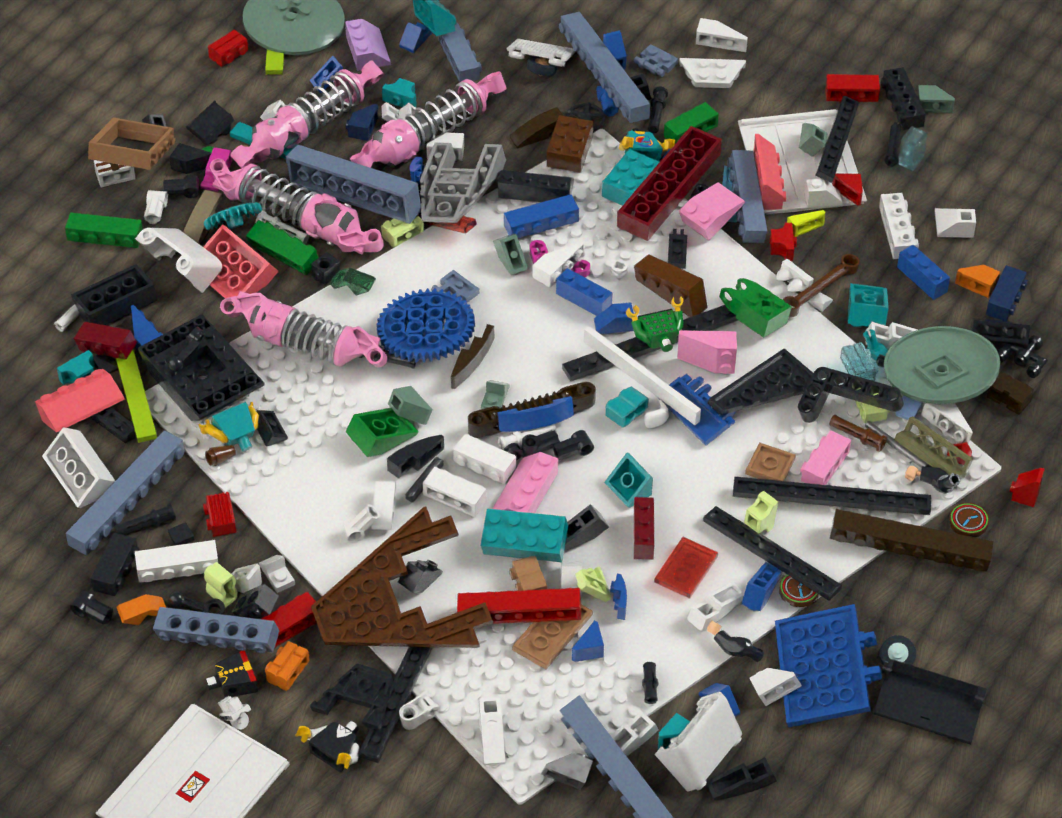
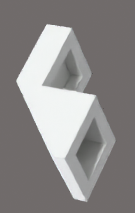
[381,102,421,121]

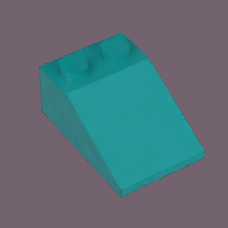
[848,283,889,327]

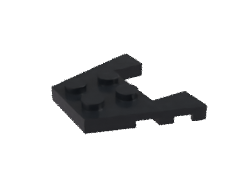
[310,664,394,731]

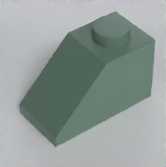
[917,85,955,113]
[493,234,528,275]

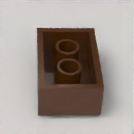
[546,115,594,173]

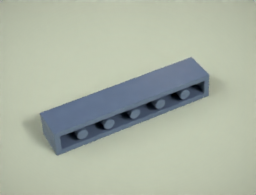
[727,150,767,243]

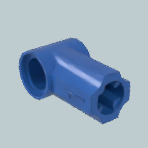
[597,86,618,117]

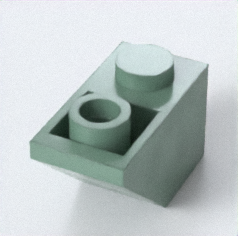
[799,123,827,157]
[388,386,433,425]

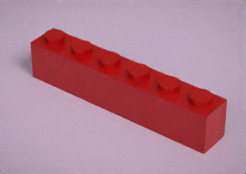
[457,588,581,624]

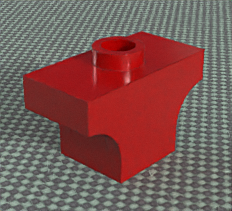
[770,223,797,262]

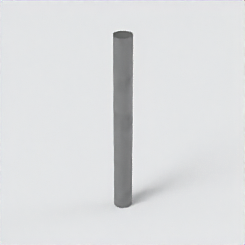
[865,421,929,468]

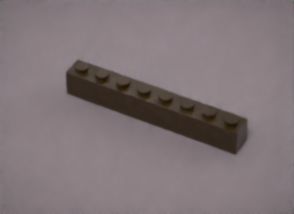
[830,509,994,572]

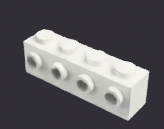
[879,193,919,259]
[135,540,218,583]

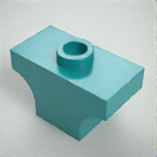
[382,78,416,108]
[57,350,95,385]

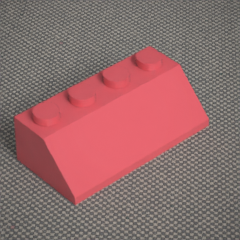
[753,134,786,210]
[35,369,125,433]

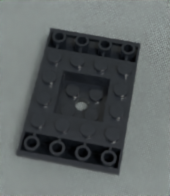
[138,314,265,421]

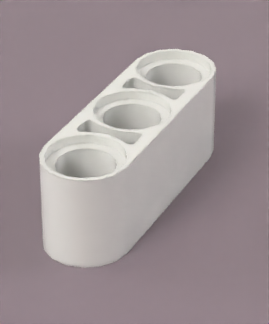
[372,480,396,530]

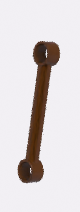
[783,254,860,317]

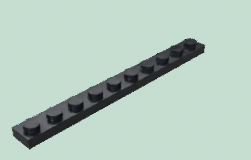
[562,305,738,382]
[732,476,931,515]

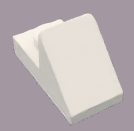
[259,555,295,593]

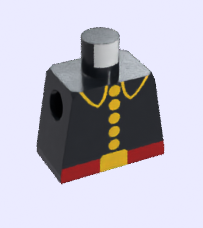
[206,650,258,697]

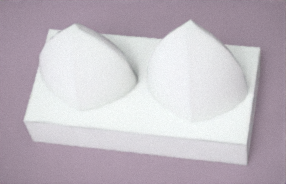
[776,259,814,292]

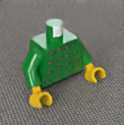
[626,296,683,352]

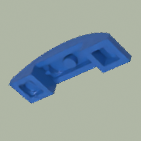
[498,396,574,432]

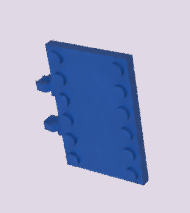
[775,604,882,728]

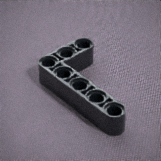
[798,367,904,423]

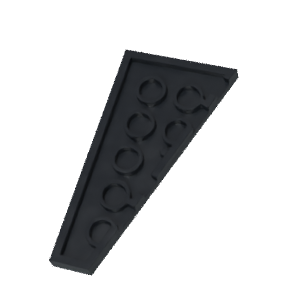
[708,348,813,415]

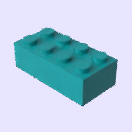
[480,509,568,563]

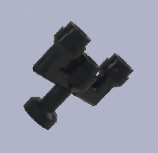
[997,335,1048,378]

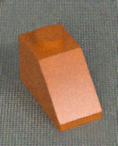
[955,265,1000,298]

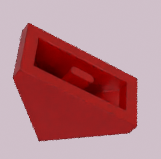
[832,173,863,206]

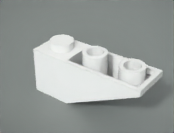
[533,242,585,287]
[921,403,973,444]
[479,697,505,766]

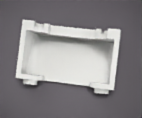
[135,228,222,293]
[655,692,742,792]

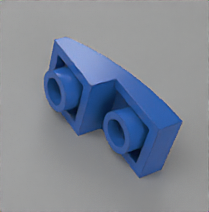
[410,157,425,185]
[610,573,627,620]

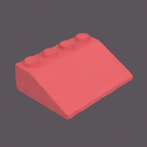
[203,224,279,306]

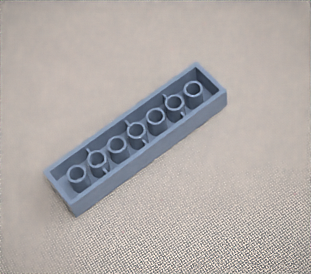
[286,145,421,224]

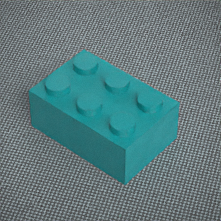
[602,149,660,206]

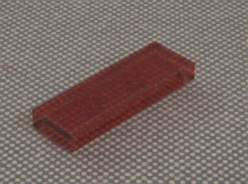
[426,216,477,234]

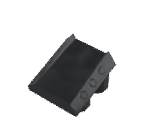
[186,101,234,146]

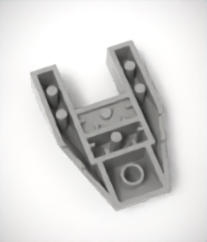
[420,142,506,223]

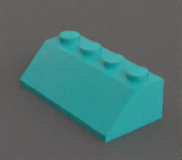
[412,0,457,36]

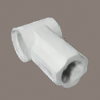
[144,190,168,224]
[343,504,380,543]

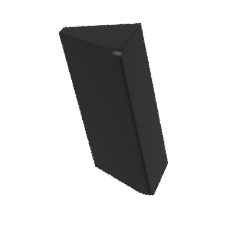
[257,410,288,446]

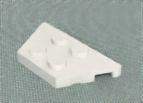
[679,58,746,88]

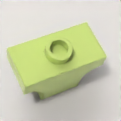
[744,491,778,534]

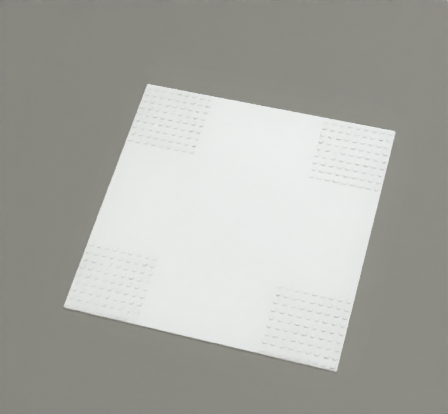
[145,129,1001,805]

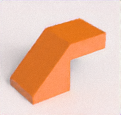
[116,594,166,625]

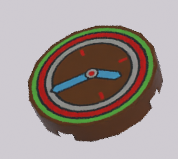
[949,503,989,537]
[779,574,819,607]

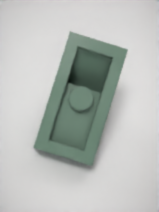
[481,380,510,413]

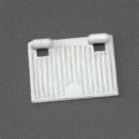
[507,39,576,67]

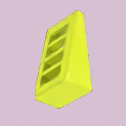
[787,210,825,237]

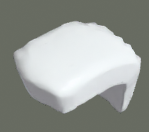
[644,399,669,428]

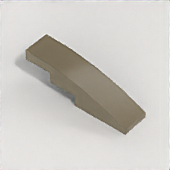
[183,190,222,245]

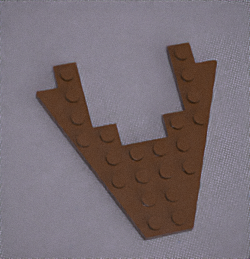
[311,506,493,648]

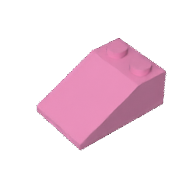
[679,182,745,240]
[677,331,737,374]

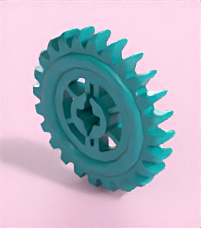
[203,202,262,230]

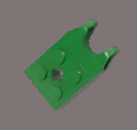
[719,278,792,338]

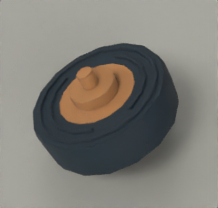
[527,56,558,76]

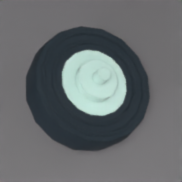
[879,635,916,665]

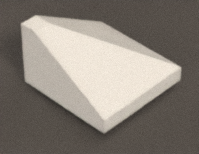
[807,292,833,312]

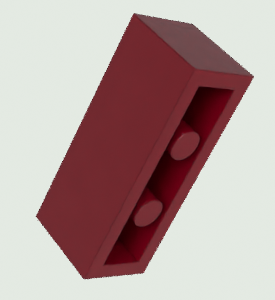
[74,322,137,359]
[633,497,654,560]

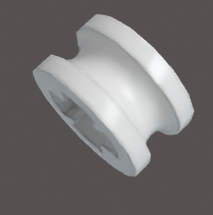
[611,259,628,278]

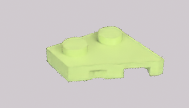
[575,567,612,602]

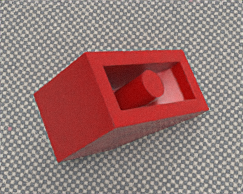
[1009,468,1045,507]

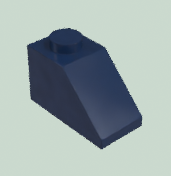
[346,104,379,141]

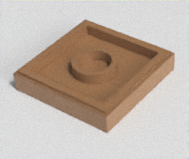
[745,442,796,481]

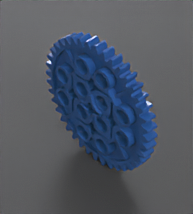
[376,288,475,363]

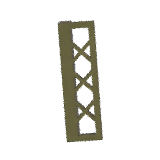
[894,416,973,479]

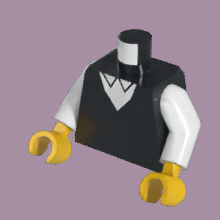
[296,721,360,773]

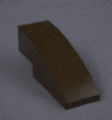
[510,107,563,149]

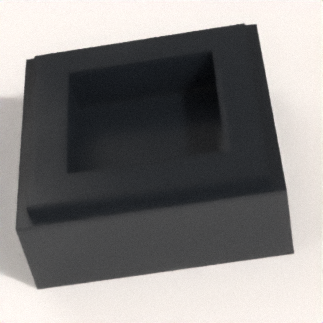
[168,522,195,546]

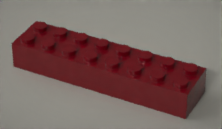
[617,126,722,241]

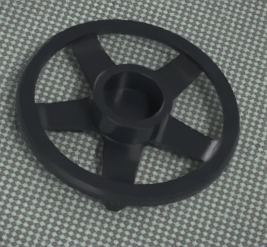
[566,102,605,131]

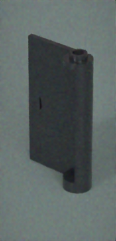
[874,658,987,745]

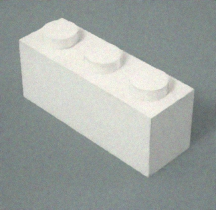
[453,434,516,484]
[423,467,486,517]

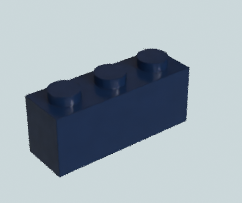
[986,265,1028,321]

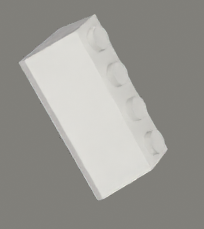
[42,427,115,508]

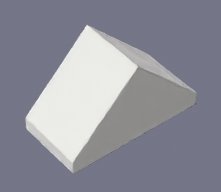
[561,562,582,597]
[232,564,262,593]

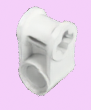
[399,691,440,730]

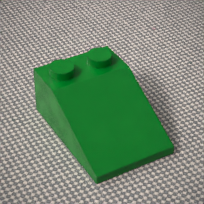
[345,408,419,457]

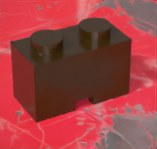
[987,371,1034,415]

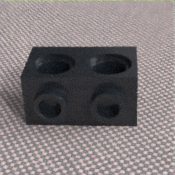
[231,584,279,619]

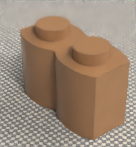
[509,555,547,591]

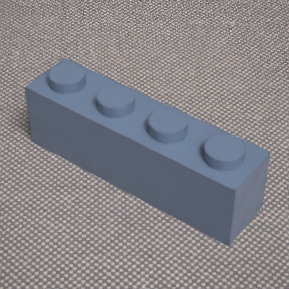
[438,22,482,82]

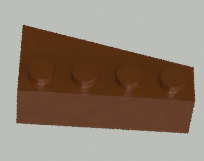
[634,254,708,317]

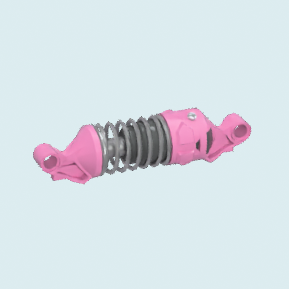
[220,291,387,367]

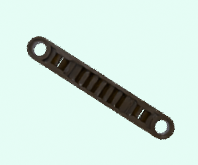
[468,382,596,438]

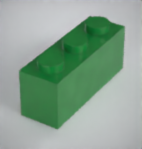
[664,102,719,144]

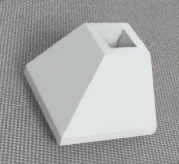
[935,208,976,238]

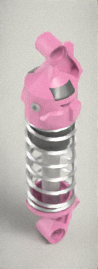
[350,71,507,168]

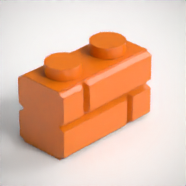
[265,641,310,691]

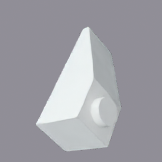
[696,18,748,52]

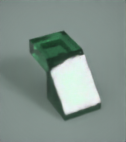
[330,268,376,296]

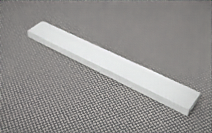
[584,326,701,425]

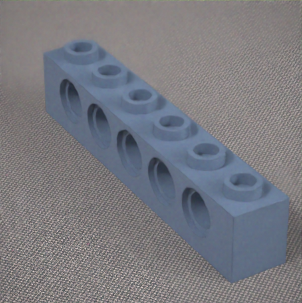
[153,607,279,653]

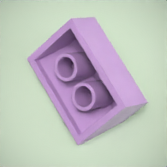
[345,19,391,71]

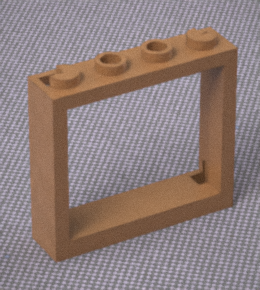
[88,118,176,170]

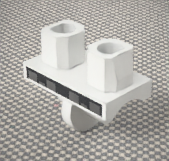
[218,696,251,730]

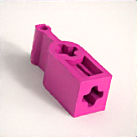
[201,147,232,192]

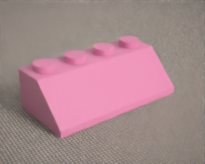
[493,452,558,513]

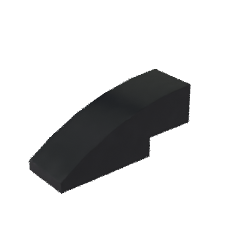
[387,435,444,479]
[706,757,777,800]

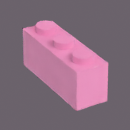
[800,430,851,485]

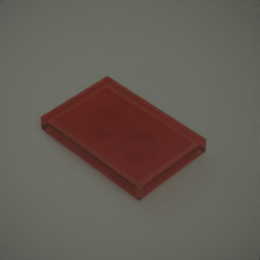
[654,537,718,599]

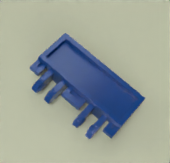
[658,373,735,446]

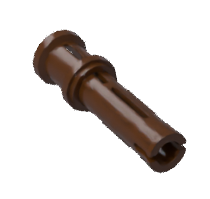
[829,415,887,452]

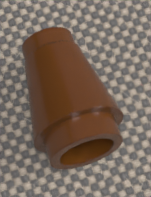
[205,445,236,466]

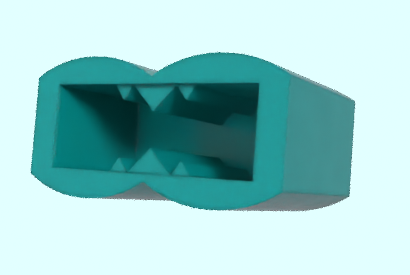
[605,386,649,428]

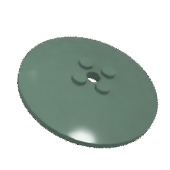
[243,0,345,55]
[884,326,1000,404]

